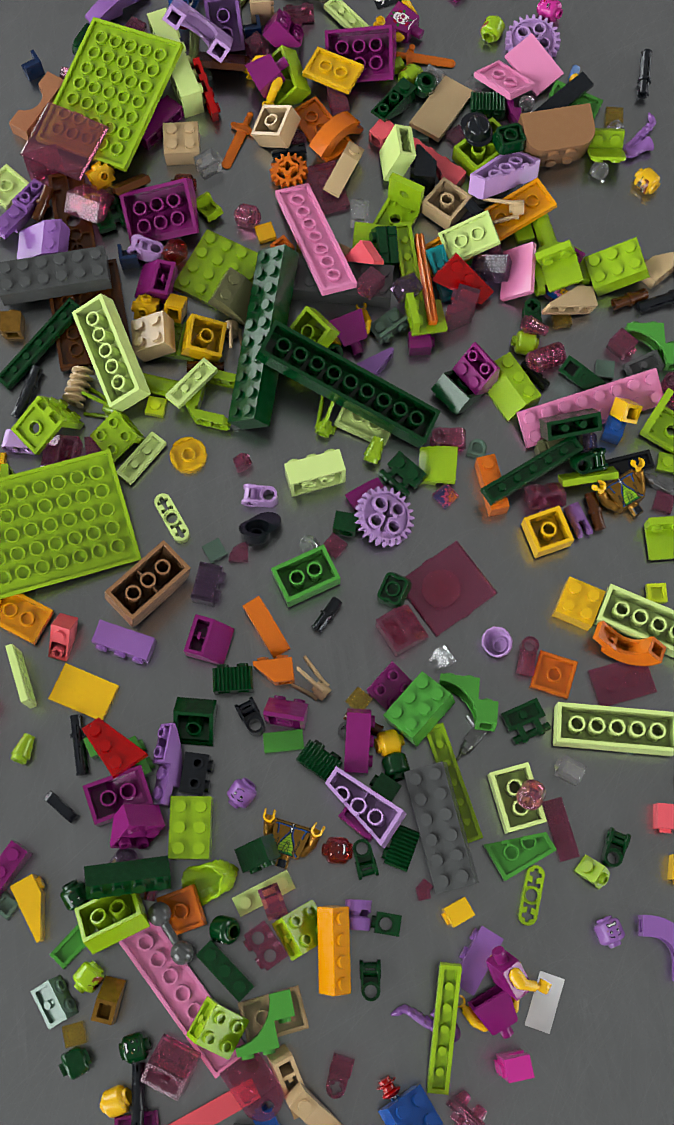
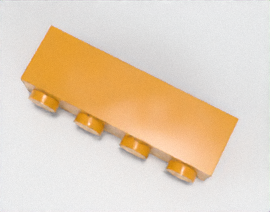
[317,905,351,996]

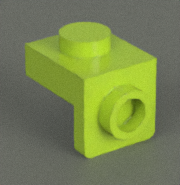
[196,191,224,222]
[574,854,610,890]

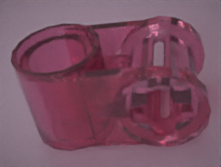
[327,86,350,116]
[430,427,466,451]
[326,1053,355,1099]

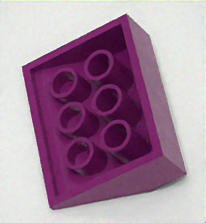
[325,24,397,83]
[119,178,199,244]

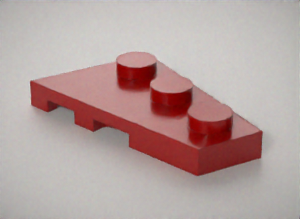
[193,57,221,122]
[431,253,494,305]
[81,717,148,778]

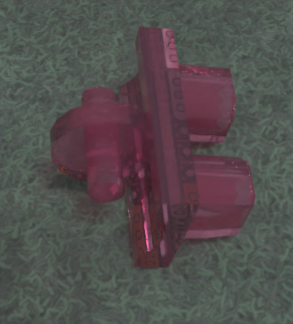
[283,2,315,27]
[446,1090,487,1125]

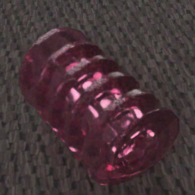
[525,341,567,373]

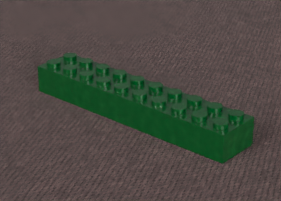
[228,244,299,430]
[255,320,441,448]

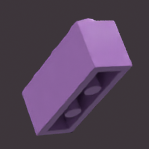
[91,620,157,664]
[459,926,504,996]

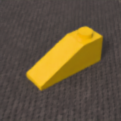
[9,874,45,943]

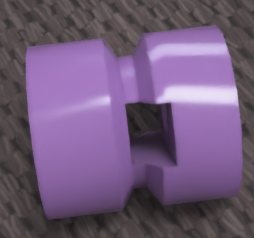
[345,899,372,931]

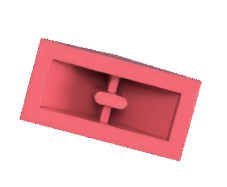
[345,240,384,265]

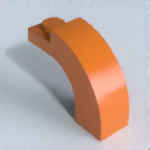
[309,111,364,157]
[593,621,666,666]

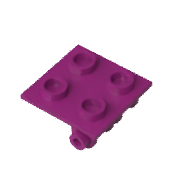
[366,661,413,711]

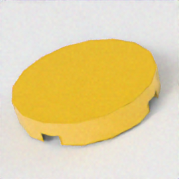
[169,437,207,474]

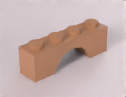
[9,71,64,142]

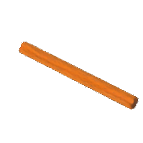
[414,233,438,326]

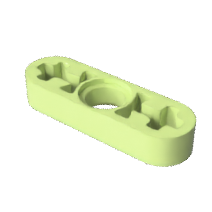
[154,493,190,544]

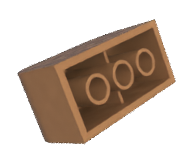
[518,103,595,167]
[105,540,191,627]

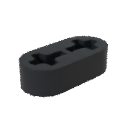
[44,790,78,823]

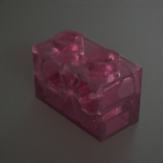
[243,920,288,971]

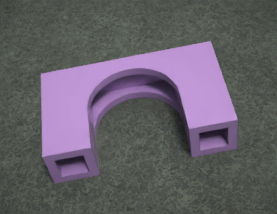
[162,0,233,63]

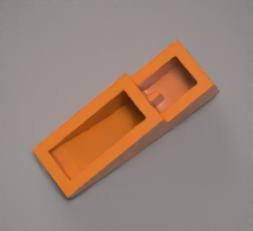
[243,596,290,659]

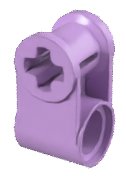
[127,234,164,263]
[1,429,34,455]
[241,484,279,508]

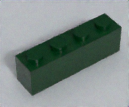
[84,855,171,900]

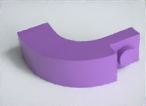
[638,915,674,982]

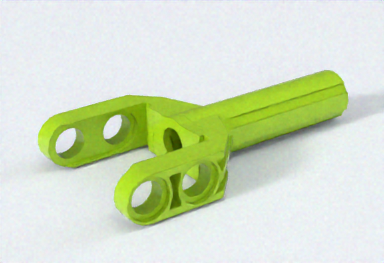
[532,213,590,297]
[143,370,236,431]

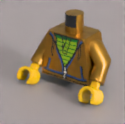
[591,457,646,518]
[263,808,325,869]

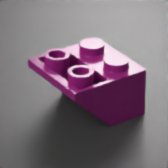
[262,8,304,47]
[134,259,178,304]
[452,342,500,395]
[184,614,235,665]
[110,804,165,849]

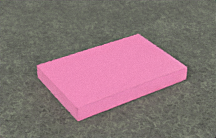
[504,33,564,97]
[474,60,535,100]
[500,242,537,302]

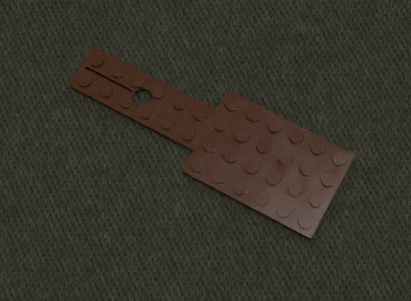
[48,169,132,372]

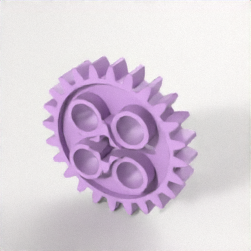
[505,14,561,58]
[354,486,415,548]

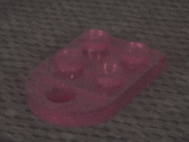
[220,1053,283,1122]

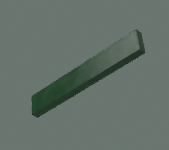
[0,297,81,391]
[480,436,584,506]

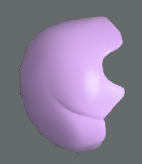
[482,626,513,658]

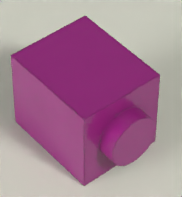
[407,331,435,356]

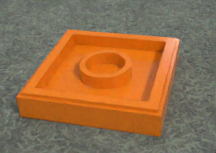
[529,650,578,700]
[156,884,207,935]

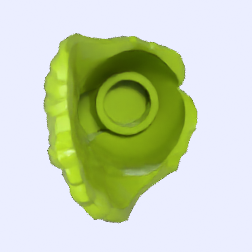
[181,859,239,906]

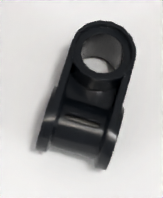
[234,697,265,737]

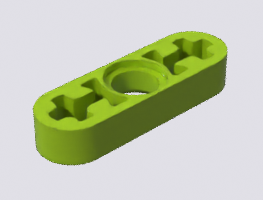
[517,865,545,926]

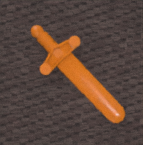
[396,44,456,68]
[222,111,254,169]

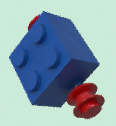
[377,1076,443,1125]

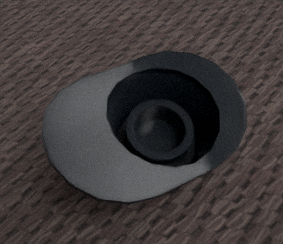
[460,112,493,147]
[239,512,281,546]

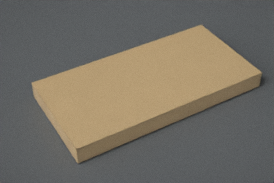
[409,75,475,142]

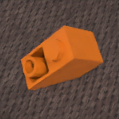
[253,655,295,686]

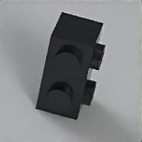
[179,752,214,796]

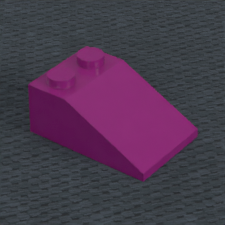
[263,695,309,730]
[82,765,154,827]

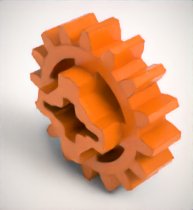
[269,152,308,189]

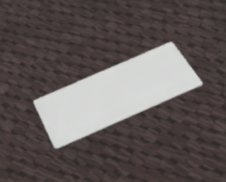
[525,971,565,1034]

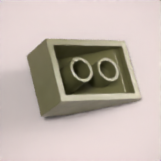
[208,267,253,327]

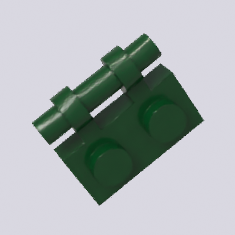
[88,194,126,234]
[378,451,428,498]
[501,698,551,745]

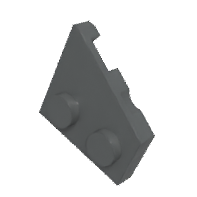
[622,349,665,376]

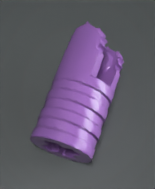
[563,502,593,539]

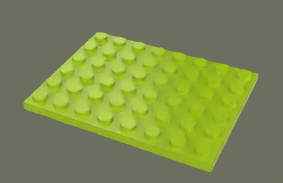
[36,17,184,172]
[0,449,141,599]

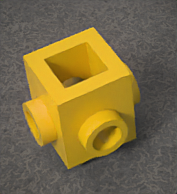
[85,161,116,190]
[131,294,160,319]

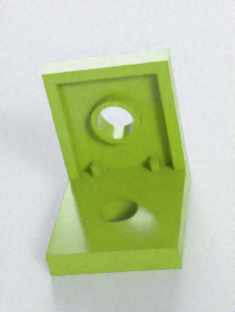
[373,172,425,227]
[639,388,674,455]
[11,395,85,455]

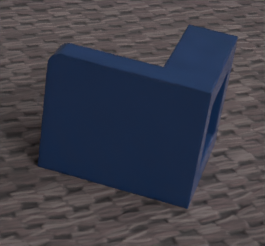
[243,14,262,44]
[21,50,45,82]
[117,244,140,270]

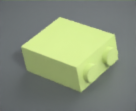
[379,124,416,181]

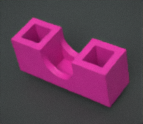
[494,1048,535,1083]

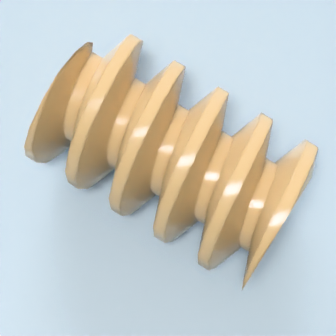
[62,366,95,408]

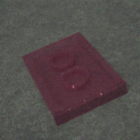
[305,160,350,214]
[587,662,657,706]

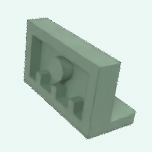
[370,306,409,345]
[30,975,79,1030]

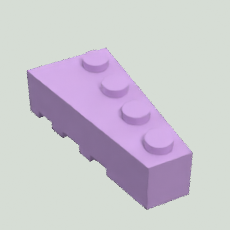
[468,151,540,200]
[325,766,407,849]

